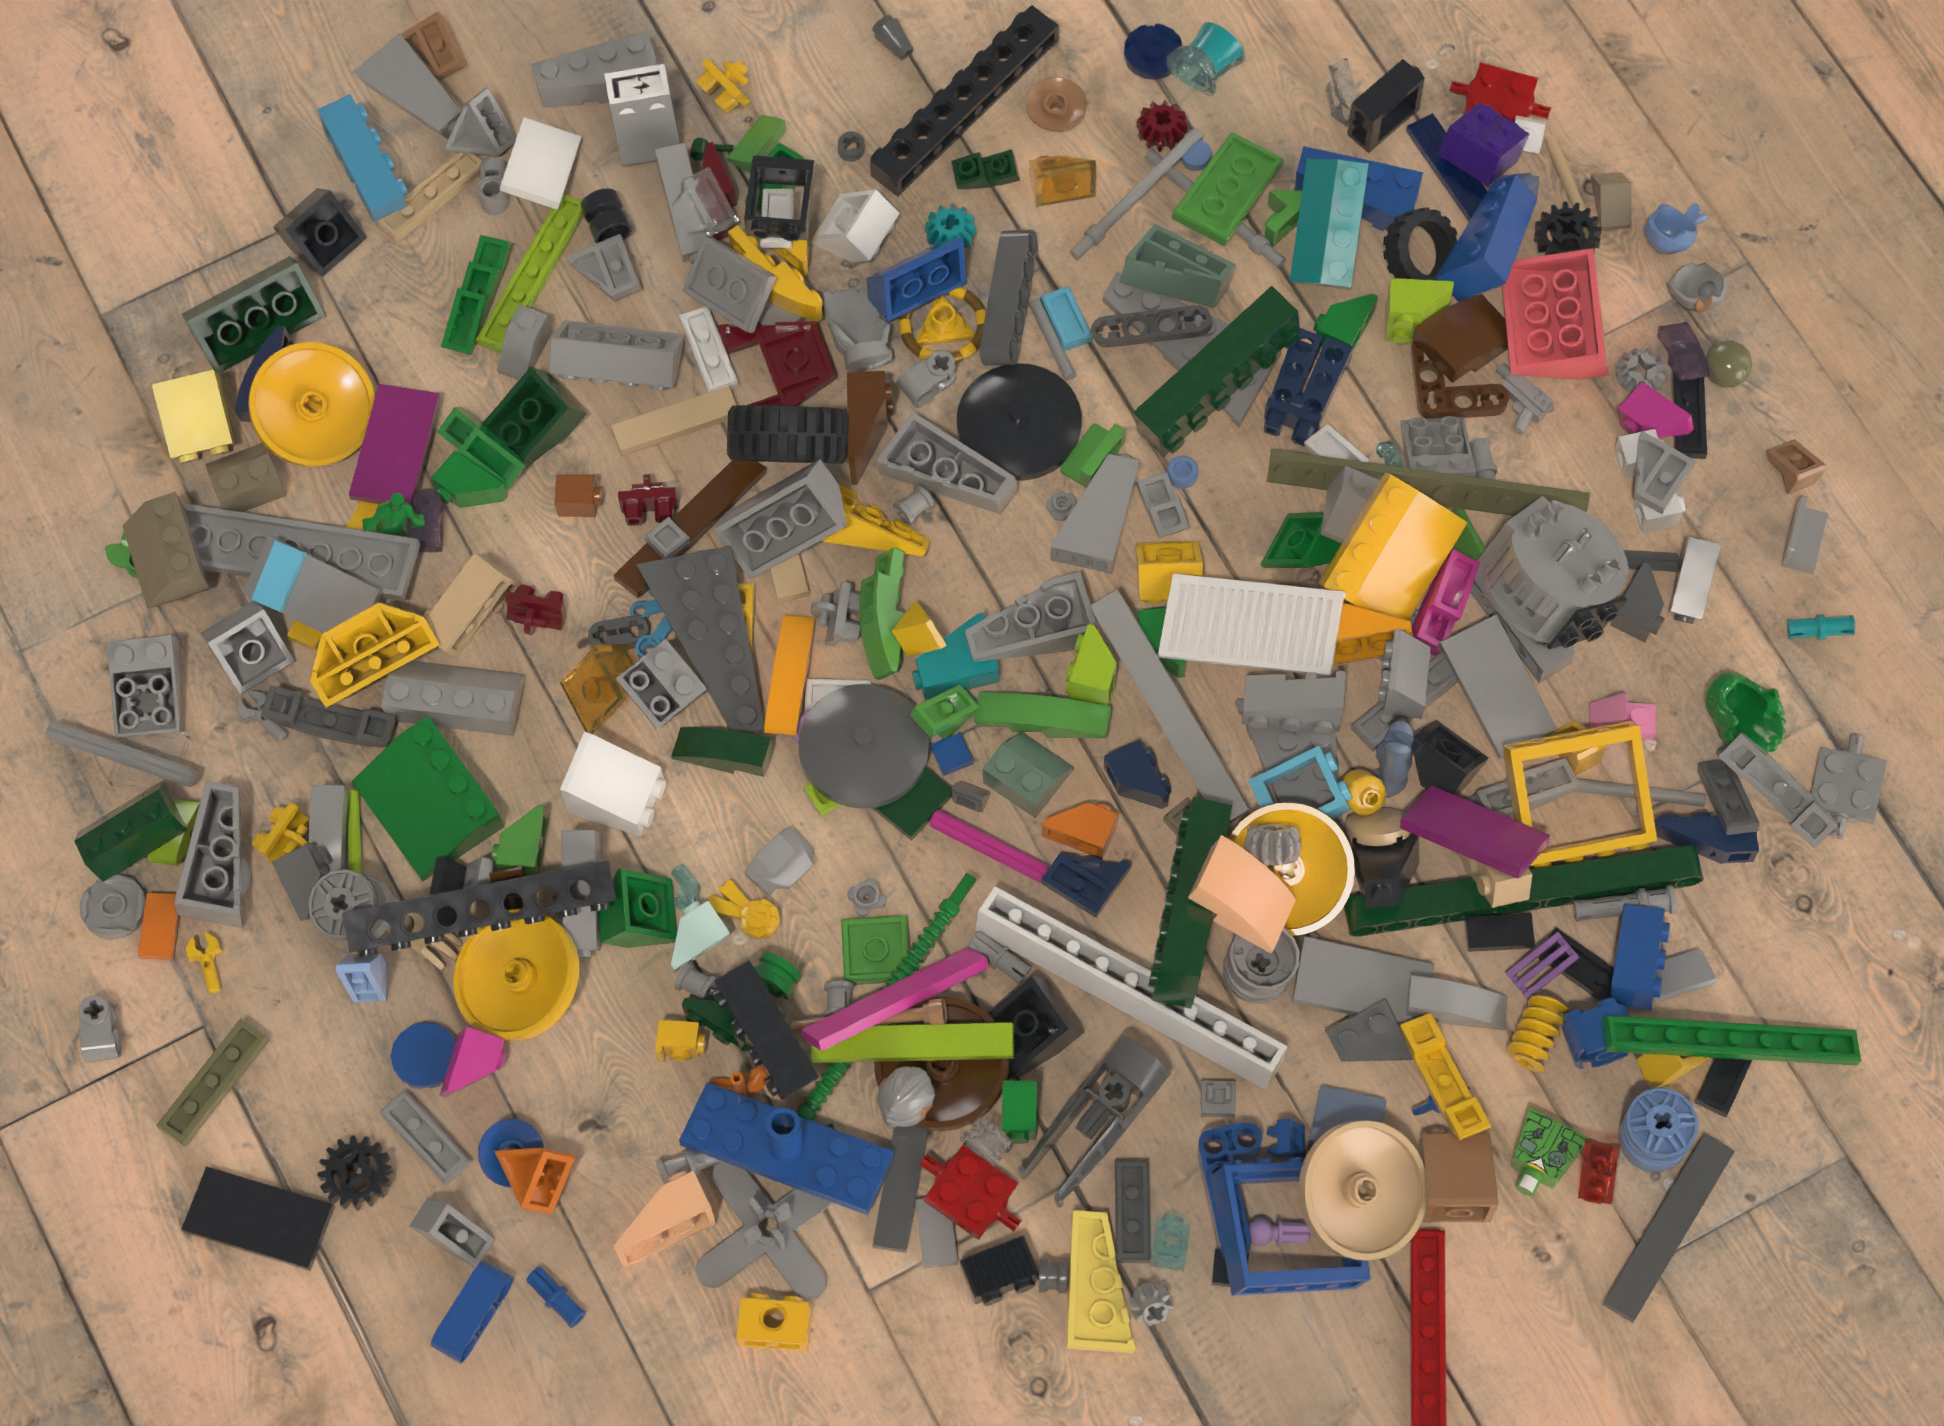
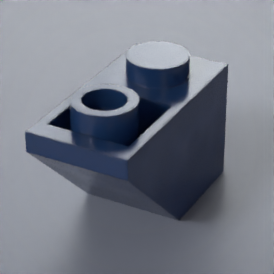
[1104,740,1171,809]

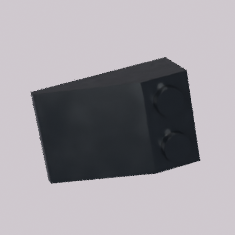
[987,976,1084,1081]

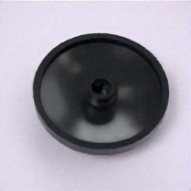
[957,363,1082,481]

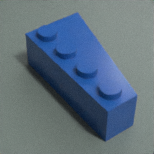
[1294,146,1423,231]
[1436,174,1538,302]

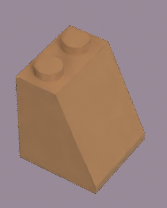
[1418,1129,1498,1222]

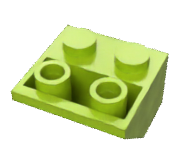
[1065,624,1117,706]

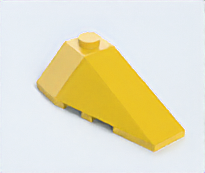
[821,482,930,556]

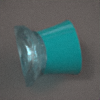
[1167,22,1245,96]

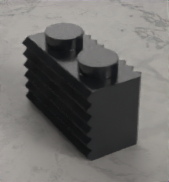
[960,1236,1039,1306]

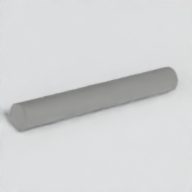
[1029,298,1076,381]

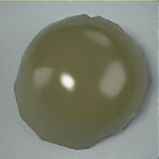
[1704,341,1752,388]

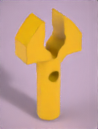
[186,932,223,994]

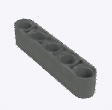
[980,229,1038,366]

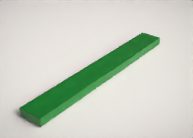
[1601,1015,1861,1066]

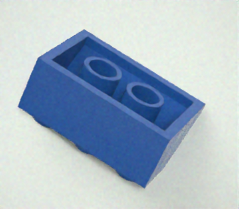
[866,237,966,322]

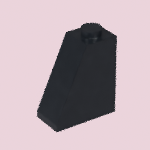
[1352,833,1419,909]

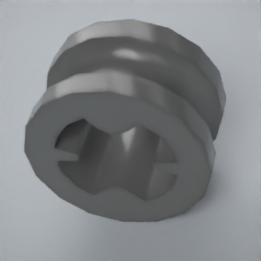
[838,131,865,162]

